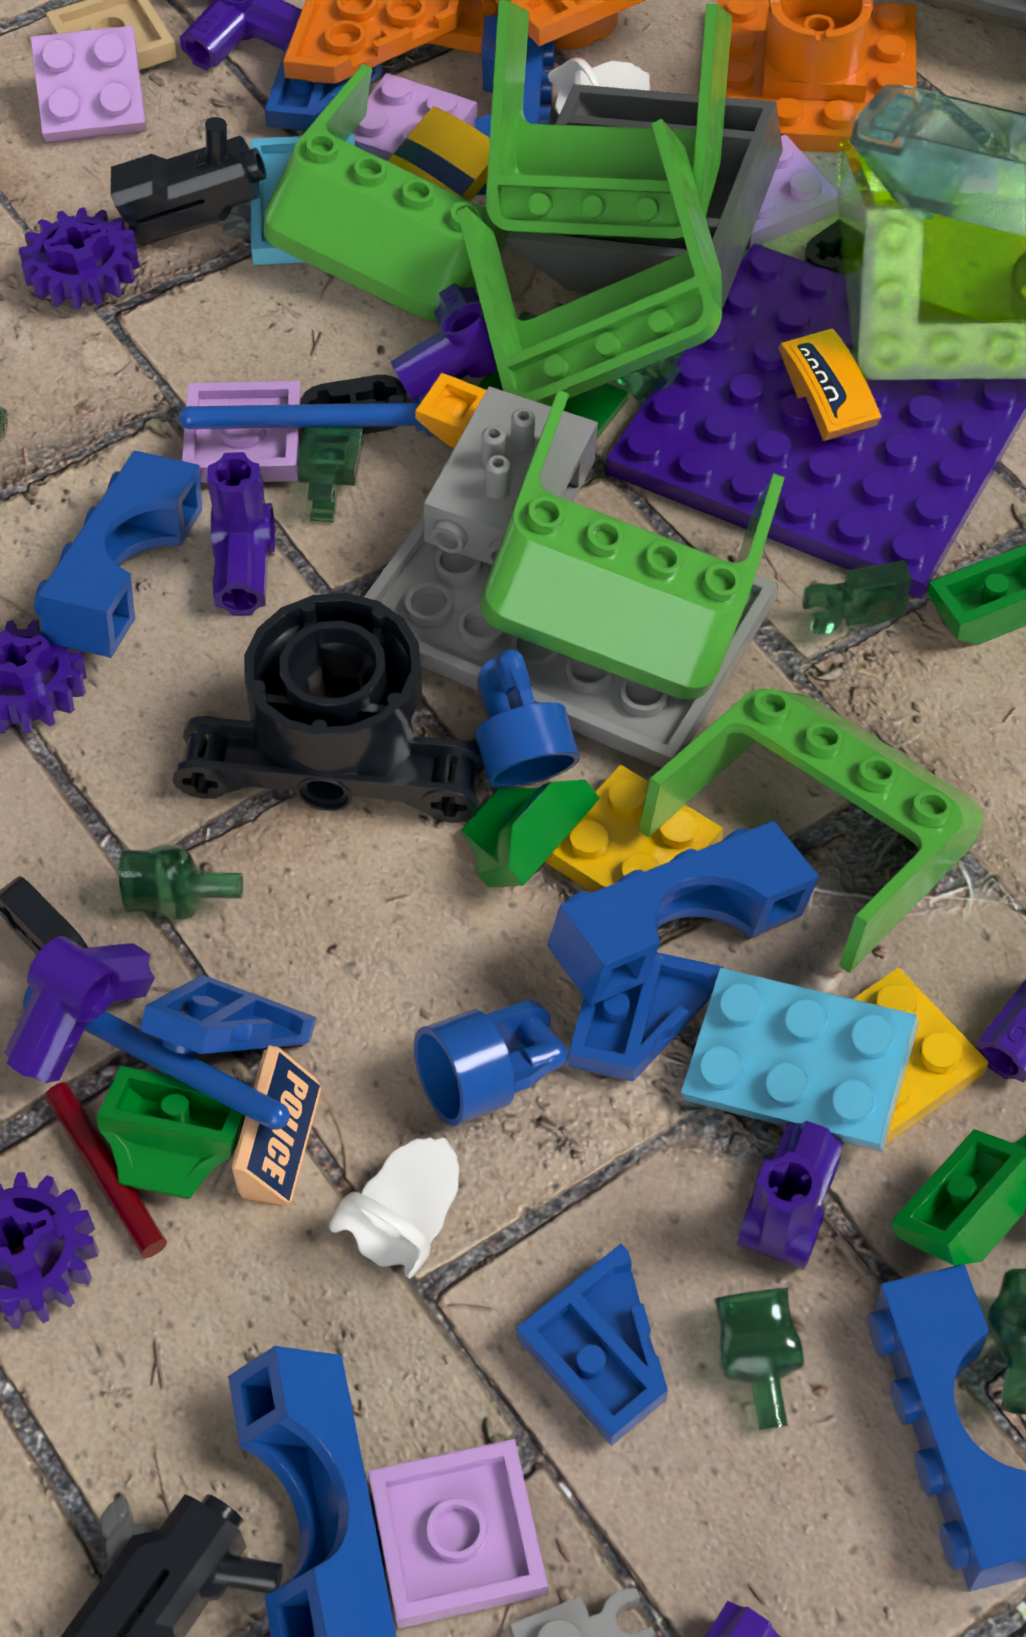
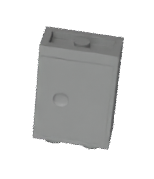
[424,386,598,565]

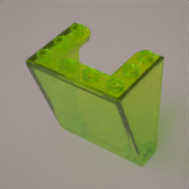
[837,139,1026,380]

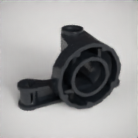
[172,593,484,823]

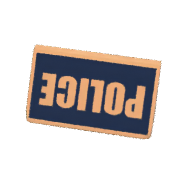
[231,1045,321,1206]

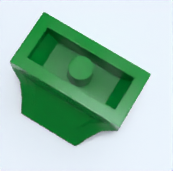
[927,544,1026,644]
[461,780,600,887]
[97,1065,246,1199]
[891,1129,1026,1266]

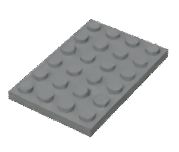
[364,514,778,768]

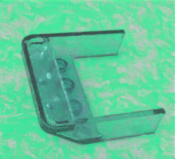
[850,84,1026,236]

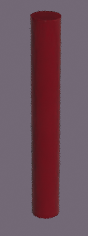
[44,1082,167,1258]

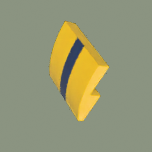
[388,106,490,201]

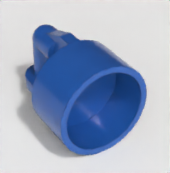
[475,649,580,788]
[414,1000,568,1126]

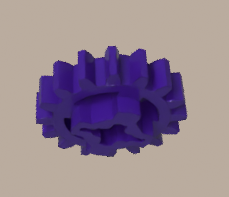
[19,208,140,309]
[0,620,87,734]
[0,1172,98,1329]

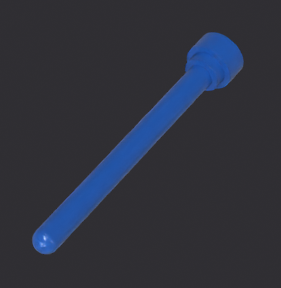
[178,391,437,437]
[23,985,290,1130]

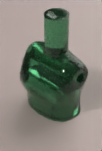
[119,844,244,920]
[987,1268,1026,1415]
[714,1288,804,1430]

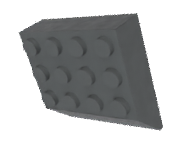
[506,84,783,308]

